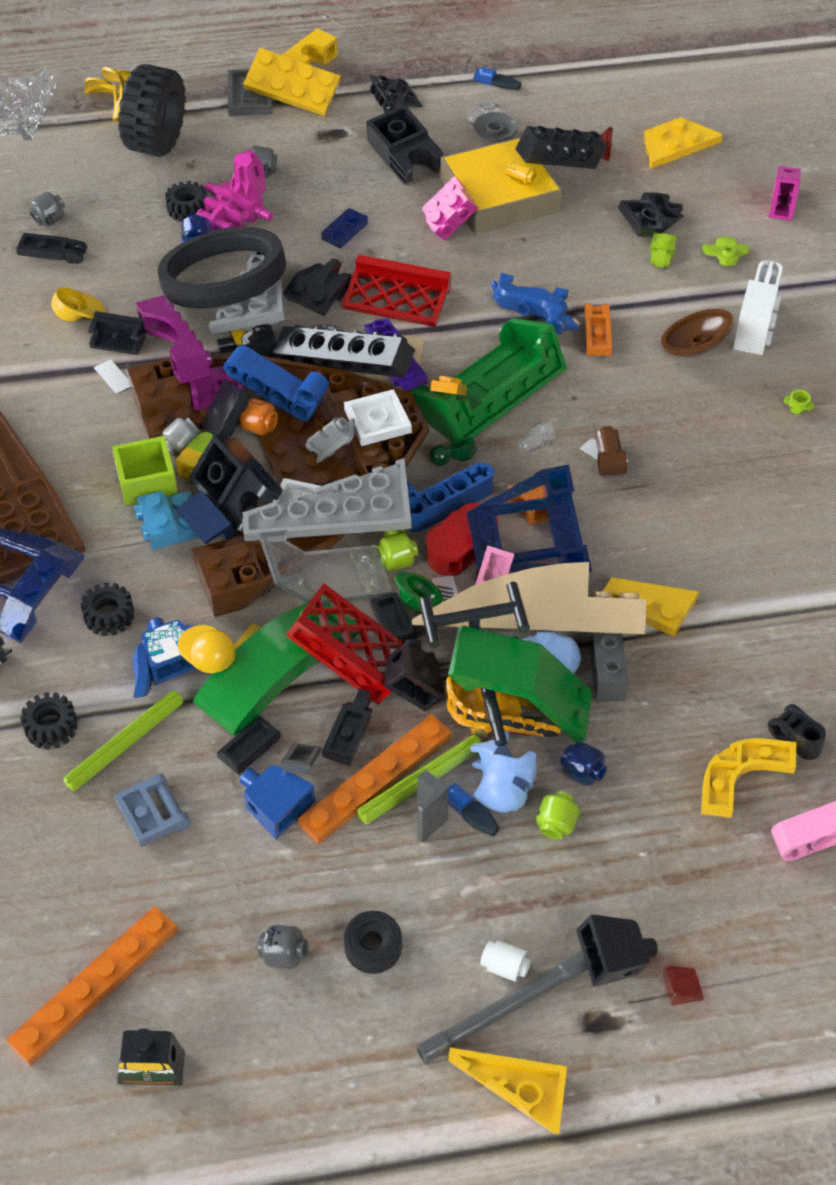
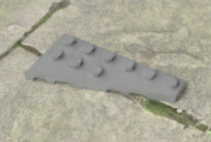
[209,251,285,335]

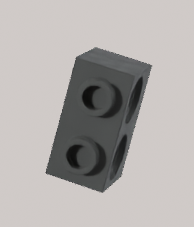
[590,634,628,702]

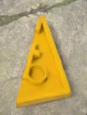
[448,1048,567,1134]

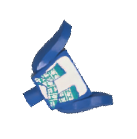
[132,617,197,698]

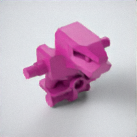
[196,149,274,230]

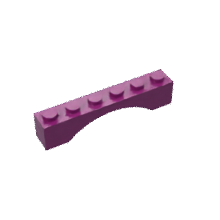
[136,295,212,384]

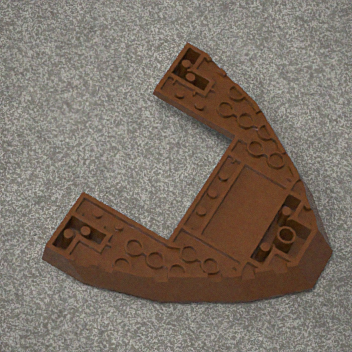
[127,355,429,617]

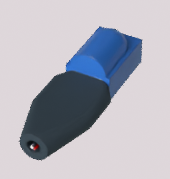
[474,67,521,90]
[448,782,500,836]

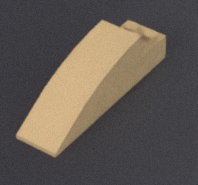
[412,562,646,634]

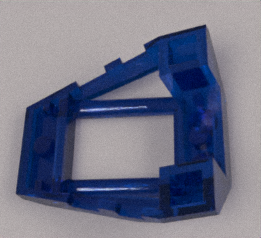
[466,464,592,573]
[0,529,85,643]

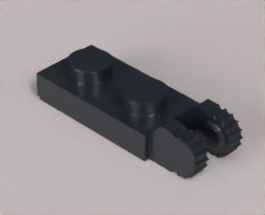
[16,233,88,264]

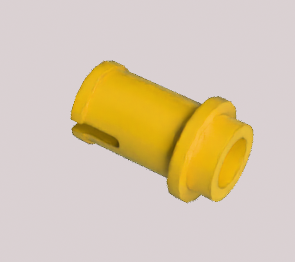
[506,161,538,185]

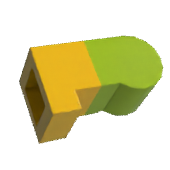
[176,432,213,481]

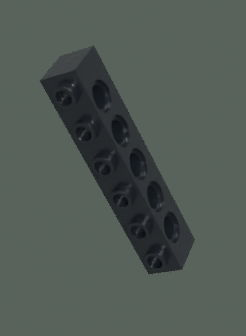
[272,325,415,378]

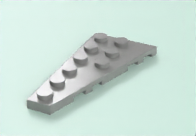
[243,458,411,541]

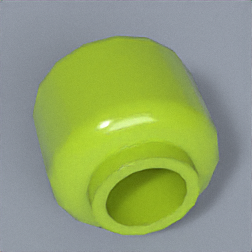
[376,533,418,572]
[535,791,580,840]

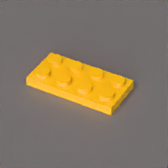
[243,48,341,117]

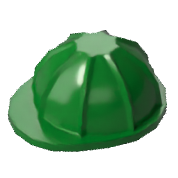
[395,572,443,612]

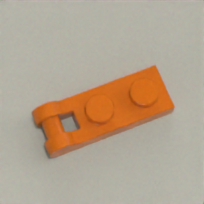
[584,303,612,356]

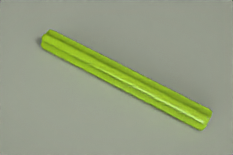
[63,690,183,791]
[357,735,482,824]

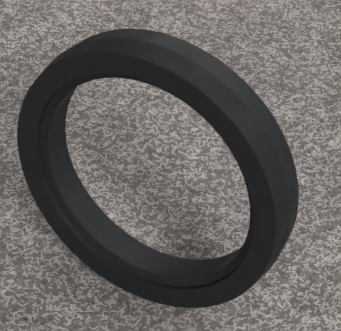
[157,227,286,309]

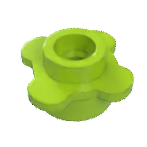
[784,390,814,415]

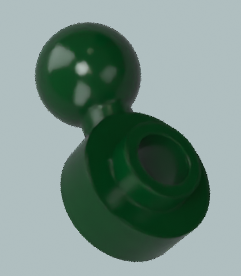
[429,437,477,466]

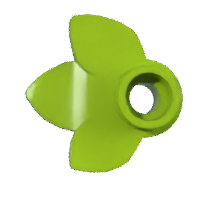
[702,236,750,266]

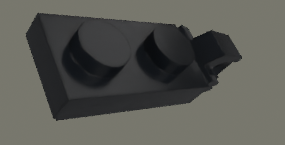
[322,688,373,766]

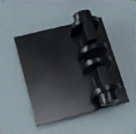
[369,75,423,113]

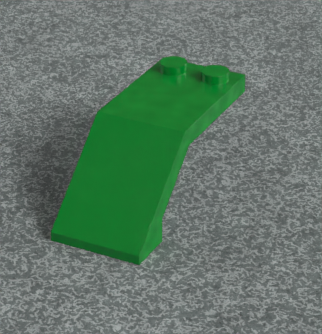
[448,626,592,742]

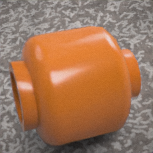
[238,398,278,436]

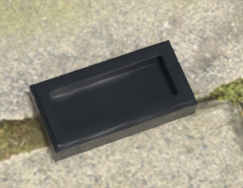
[370,592,417,643]
[217,716,281,775]

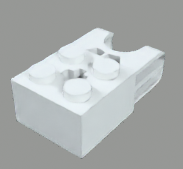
[733,260,783,355]

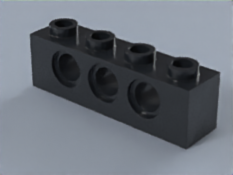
[515,126,608,169]

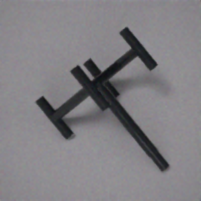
[419,581,530,747]

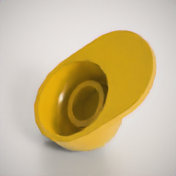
[51,287,106,322]
[178,625,236,673]

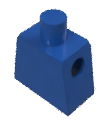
[240,765,315,840]

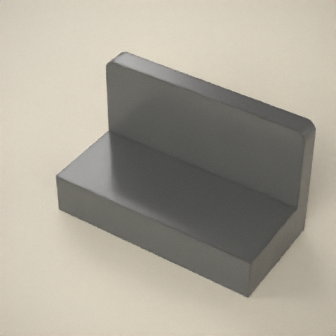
[417,770,449,842]

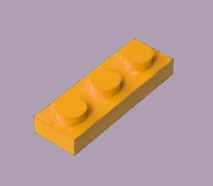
[430,376,467,396]

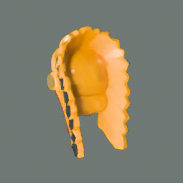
[446,676,561,738]

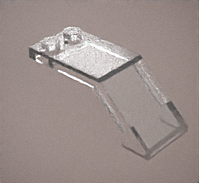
[259,530,393,605]

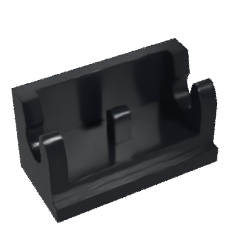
[88,311,146,355]

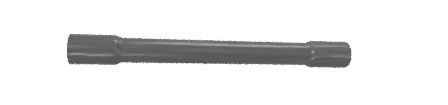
[416,950,588,1064]

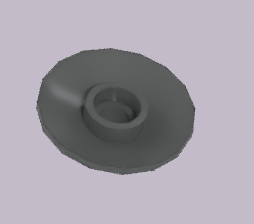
[473,112,517,142]

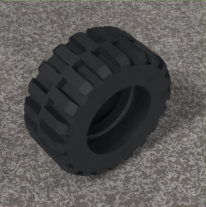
[118,63,186,157]

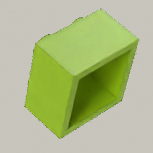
[112,436,178,506]

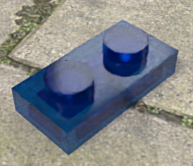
[321,208,368,249]

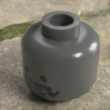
[250,146,278,177]
[29,192,65,227]
[258,925,308,969]

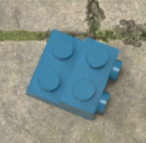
[133,490,199,550]

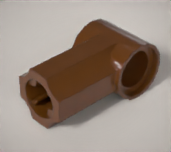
[595,426,627,476]

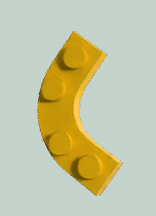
[701,738,796,818]

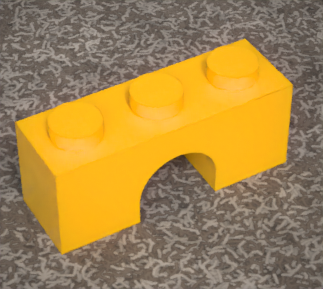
[282,28,338,66]

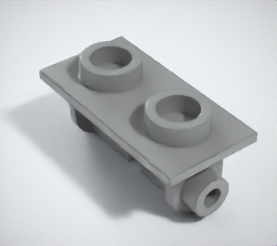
[306,417,355,463]

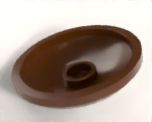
[661,309,735,357]

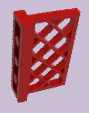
[342,254,451,327]
[285,583,404,705]

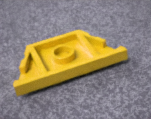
[643,117,723,169]

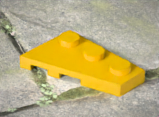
[602,577,699,637]

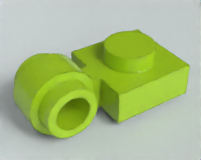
[650,233,677,269]

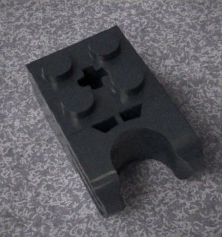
[366,104,444,184]
[189,435,283,533]

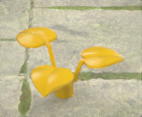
[84,67,131,123]

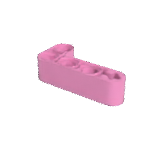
[771,801,836,861]

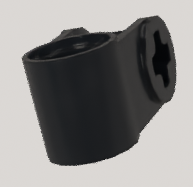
[767,704,826,760]

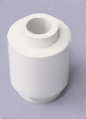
[480,940,531,982]

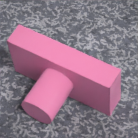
[475,546,514,585]

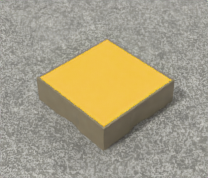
[441,137,562,234]

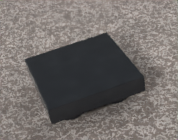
[201,379,249,437]

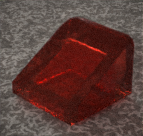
[601,127,613,162]
[663,966,704,1006]

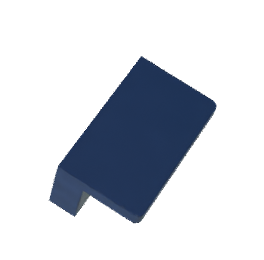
[176,491,236,544]

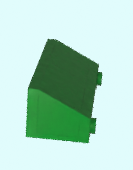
[408,318,567,443]

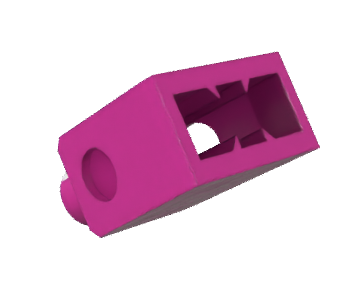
[769,166,801,221]

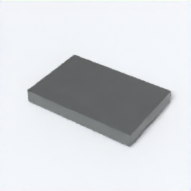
[228,69,273,116]

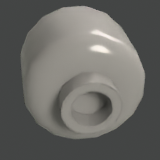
[162,418,201,456]

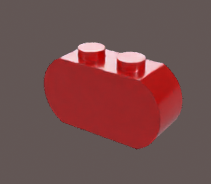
[426,503,498,576]

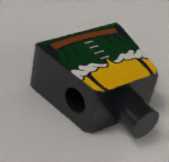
[117,1028,185,1086]

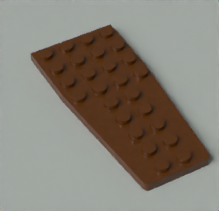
[0,411,86,584]

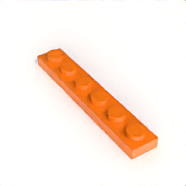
[298,714,452,845]
[6,906,178,1066]

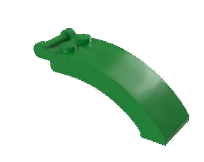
[193,595,359,736]

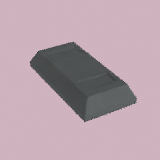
[281,743,322,774]

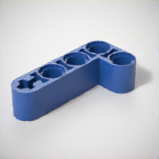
[223,345,329,421]
[407,463,494,532]

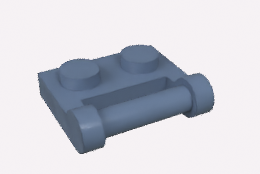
[114,774,191,847]

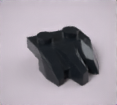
[618,192,684,237]
[283,258,352,316]

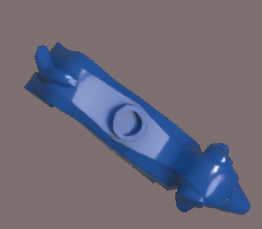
[491,273,579,335]

